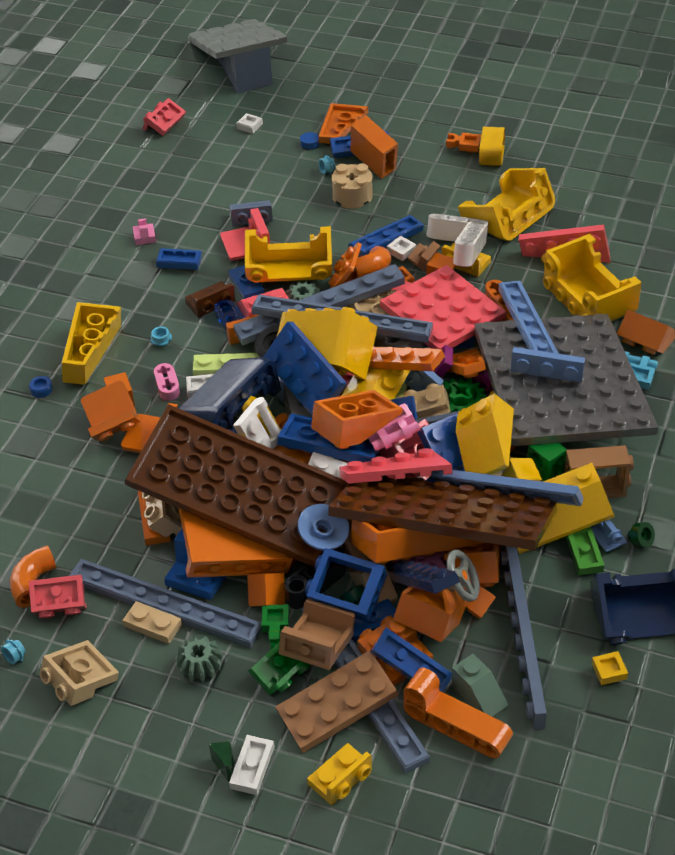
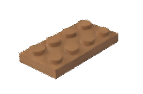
[276,650,399,753]

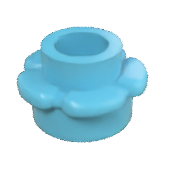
[319,155,335,174]
[150,327,172,347]
[1,639,25,664]

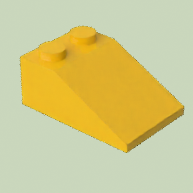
[456,393,514,475]

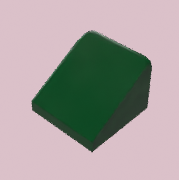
[209,742,234,782]

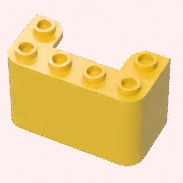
[543,234,642,322]
[277,307,378,380]

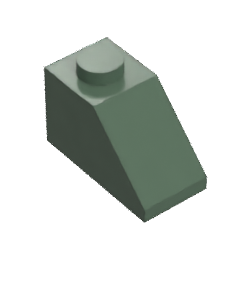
[451,654,509,718]

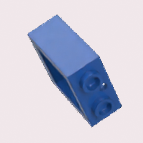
[305,548,387,623]

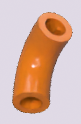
[353,246,391,278]
[10,545,56,608]

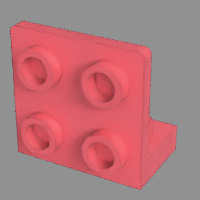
[220,208,270,261]

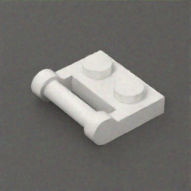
[233,397,282,449]

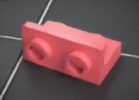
[142,98,186,136]
[29,575,87,618]

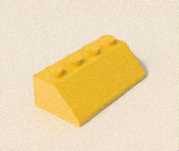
[341,369,410,400]
[517,463,615,554]

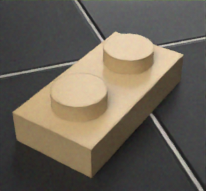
[122,601,182,644]

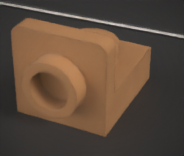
[408,241,440,271]

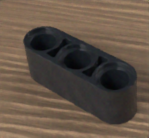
[285,547,346,609]

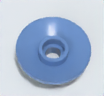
[297,504,349,550]

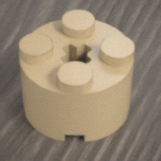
[332,163,373,209]

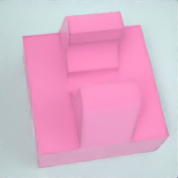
[133,218,156,246]

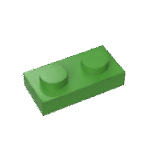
[565,527,605,575]

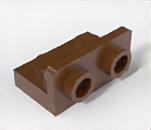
[185,281,236,318]

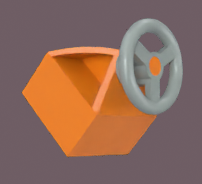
[393,550,480,642]

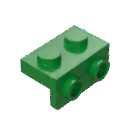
[248,641,311,695]

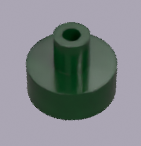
[627,522,655,548]
[340,583,365,605]

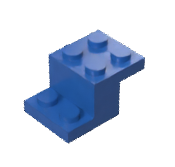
[164,529,227,600]

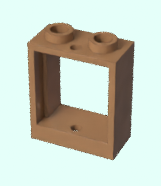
[564,445,634,498]

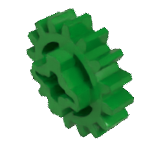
[443,377,486,413]

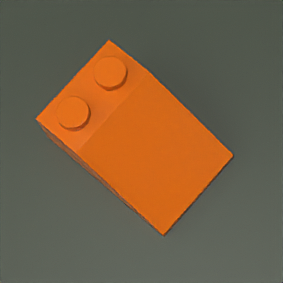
[311,390,403,449]

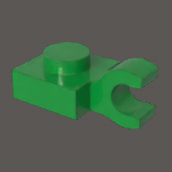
[261,604,289,650]

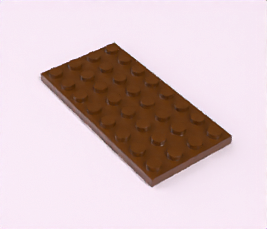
[125,404,349,567]
[328,475,557,551]

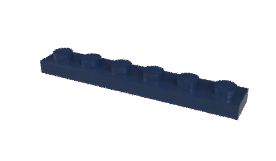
[387,560,460,594]

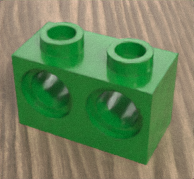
[527,443,567,482]

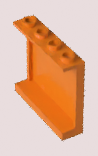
[179,509,293,578]

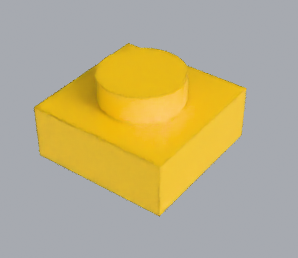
[591,651,628,685]

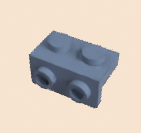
[229,200,273,226]

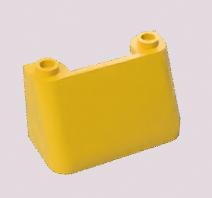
[458,168,555,241]
[245,226,332,283]

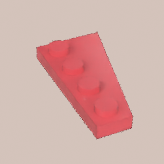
[519,225,611,263]
[339,448,452,484]

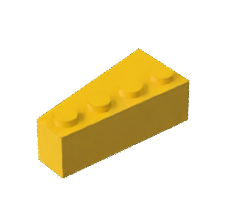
[62,302,121,385]

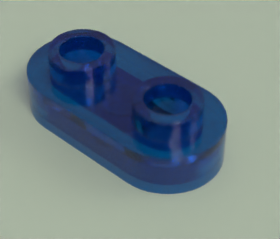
[214,300,245,331]

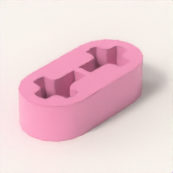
[154,363,180,401]

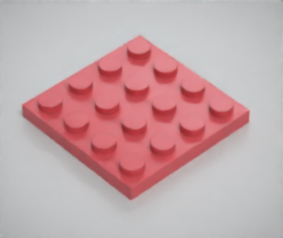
[380,265,506,349]

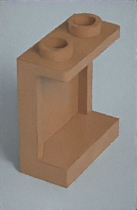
[279,599,356,670]

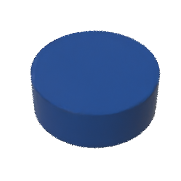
[300,132,320,149]
[29,376,53,398]

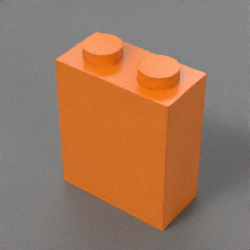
[350,115,398,179]

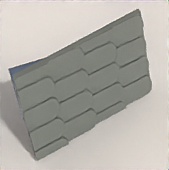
[188,19,287,93]

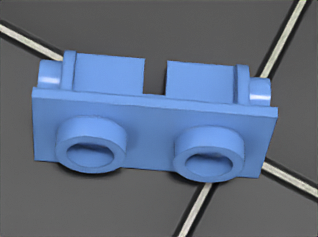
[591,520,628,552]

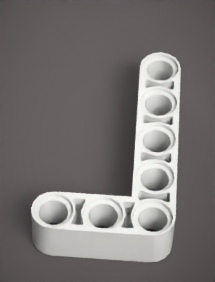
[427,214,488,267]

